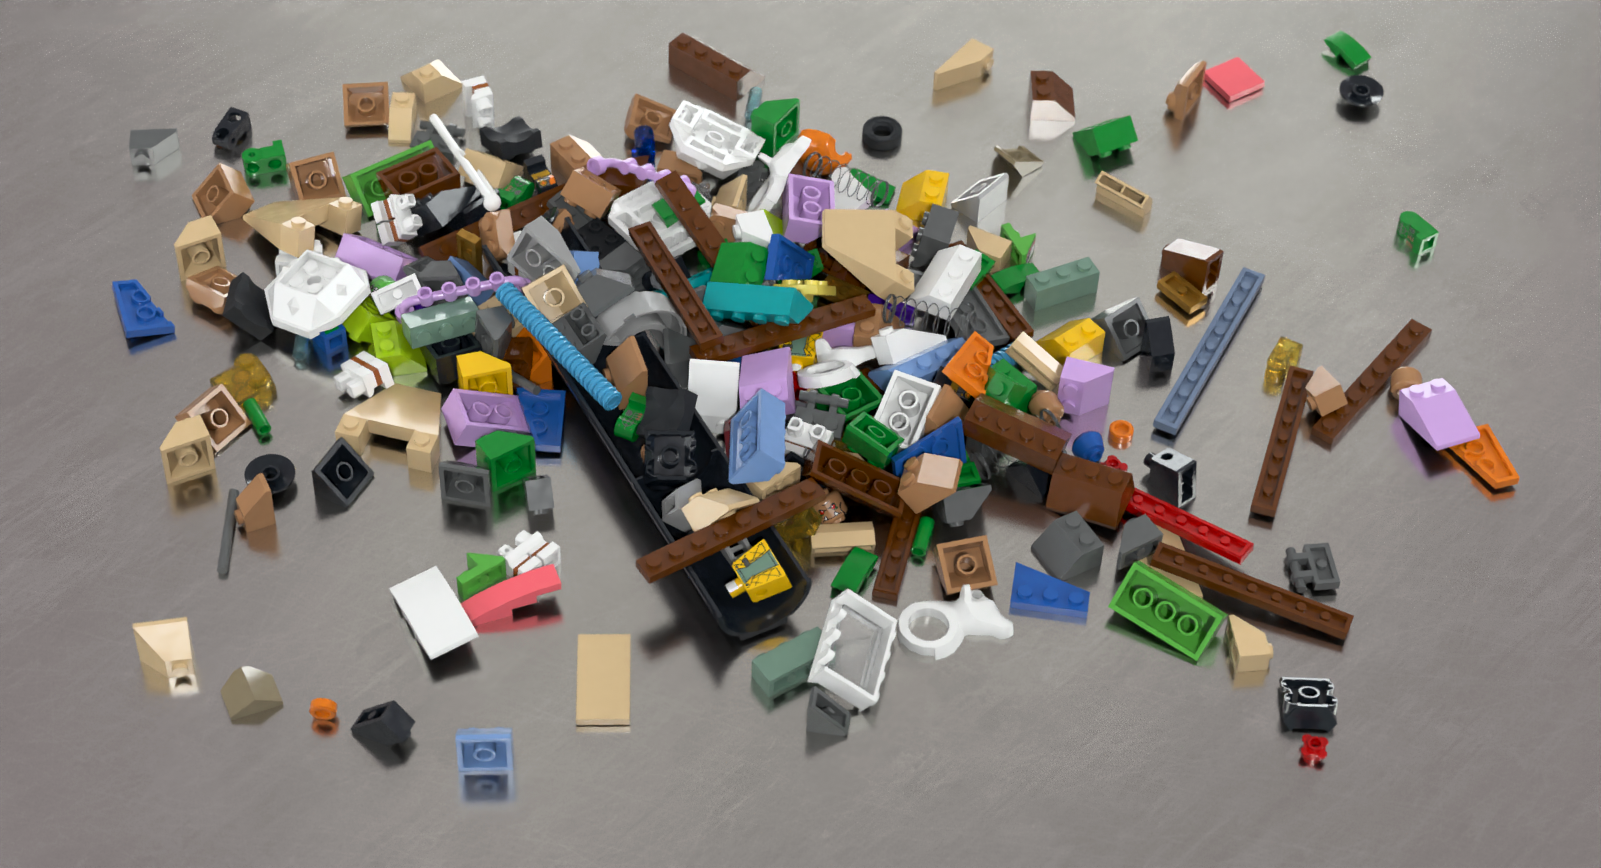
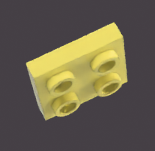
[773,280,836,303]

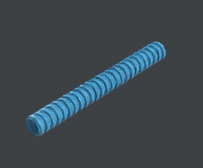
[496,282,622,411]

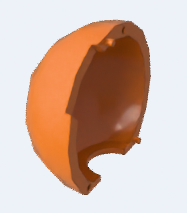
[797,129,852,176]

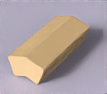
[1095,171,1153,217]
[1005,332,1063,391]
[809,521,876,554]

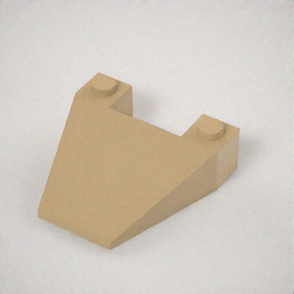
[243,197,362,258]
[822,209,914,304]
[335,383,442,473]

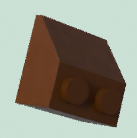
[1028,70,1075,121]

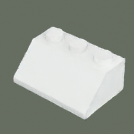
[732,210,775,286]
[907,245,982,321]
[874,370,942,454]

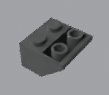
[910,204,959,268]
[552,302,607,364]

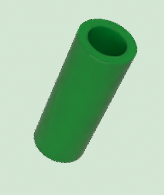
[243,398,271,435]
[911,517,935,557]

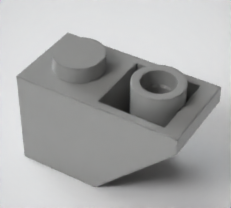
[662,479,701,533]

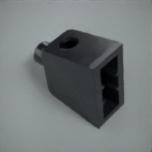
[1143,448,1197,508]

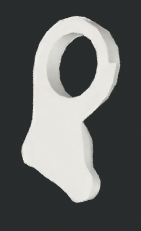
[745,136,811,212]
[796,167,871,249]
[797,338,876,389]
[897,584,1014,660]

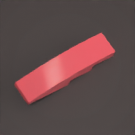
[460,564,561,626]

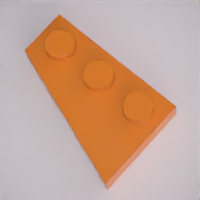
[942,331,994,399]
[1449,424,1520,489]

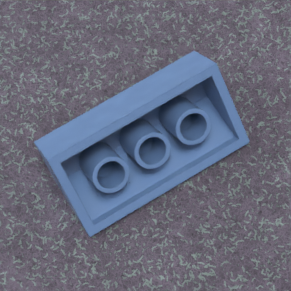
[868,337,966,392]
[729,388,786,484]

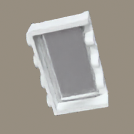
[808,588,897,712]

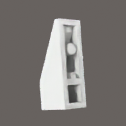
[871,326,947,365]

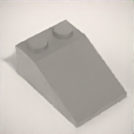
[506,216,581,283]

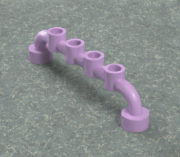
[587,156,697,197]
[395,272,531,324]

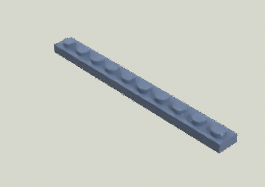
[1153,267,1265,435]

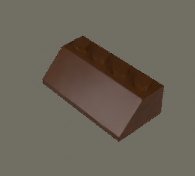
[669,32,765,102]
[963,393,1072,475]
[802,439,905,518]

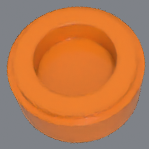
[1108,420,1134,444]
[309,698,338,720]

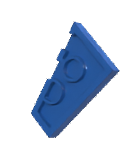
[764,234,815,280]
[112,279,175,338]
[517,388,566,452]
[891,416,967,478]
[1010,562,1090,619]

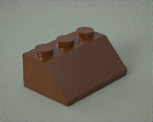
[376,147,461,199]
[1046,453,1135,530]

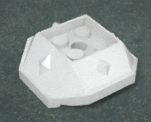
[669,100,765,180]
[608,181,712,258]
[264,250,371,339]

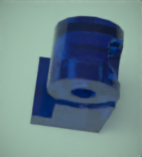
[631,125,655,168]

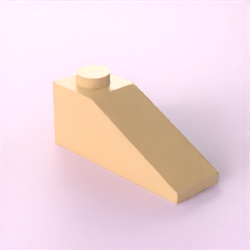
[933,38,994,91]

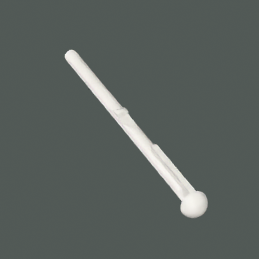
[429,114,501,211]

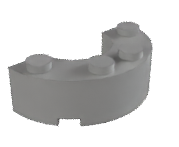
[596,291,687,349]

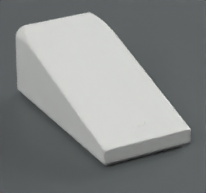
[371,273,421,315]

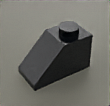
[1140,316,1175,373]
[350,700,416,746]

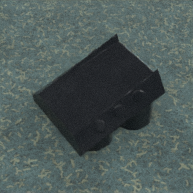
[644,430,697,487]
[1279,677,1338,732]

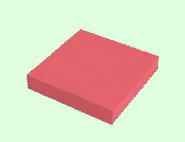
[1204,57,1265,102]

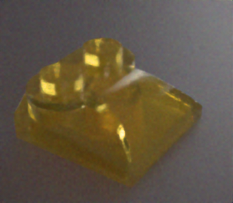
[210,353,277,409]

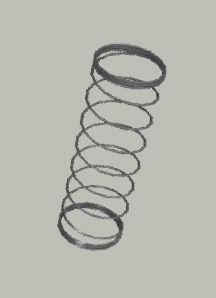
[803,152,889,208]
[882,294,977,341]
[970,409,1061,480]

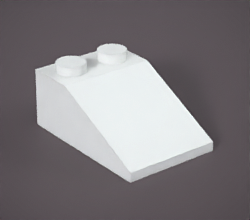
[688,359,740,434]

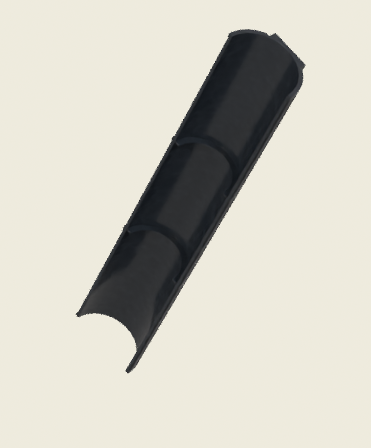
[482,216,812,641]

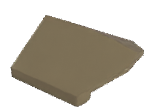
[994,145,1044,177]
[220,666,283,721]

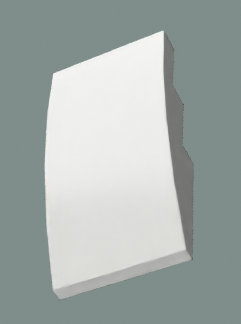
[389,566,479,660]

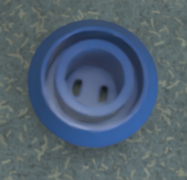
[1072,431,1104,462]

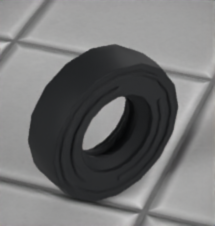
[862,116,902,151]

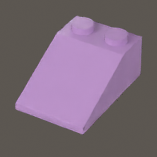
[739,347,796,415]
[1399,378,1480,450]
[441,388,530,447]

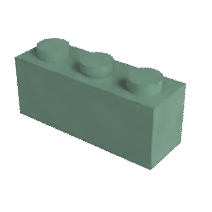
[1024,257,1100,311]
[401,296,479,349]
[751,626,836,697]

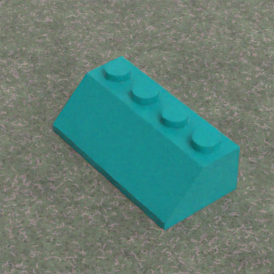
[703,281,814,326]

